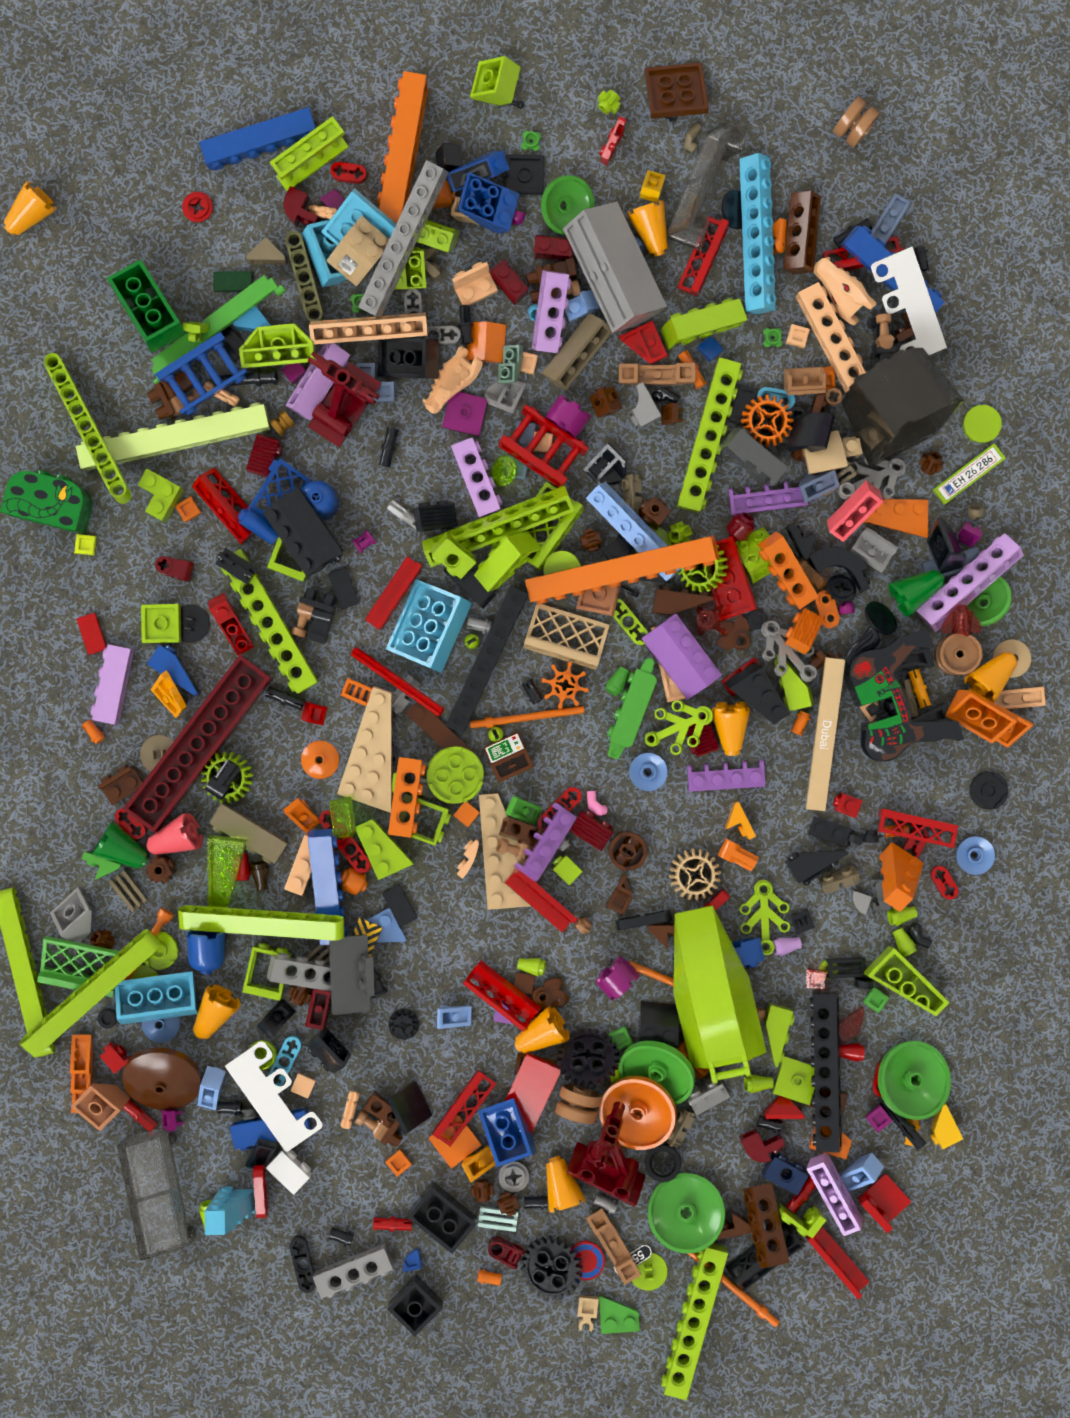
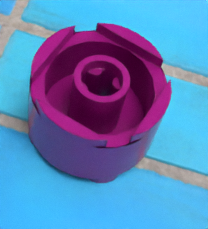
[545,394,591,439]
[595,955,640,1001]

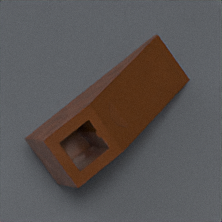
[652,586,713,616]

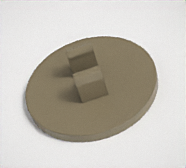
[140,735,174,771]

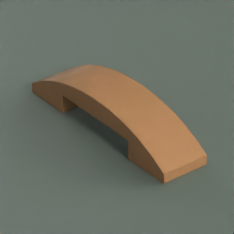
[619,363,696,386]
[586,1208,641,1285]

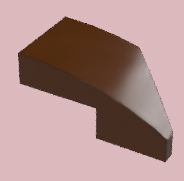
[605,874,632,916]

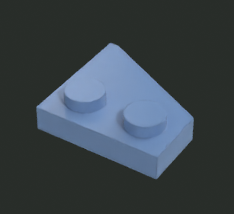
[366,908,407,942]

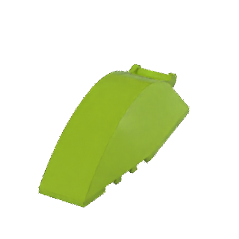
[673,905,767,1084]

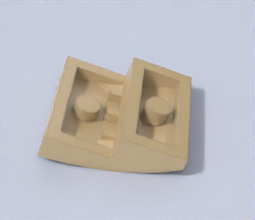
[802,430,848,475]

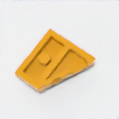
[151,670,187,718]

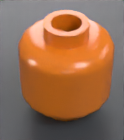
[340,867,368,895]

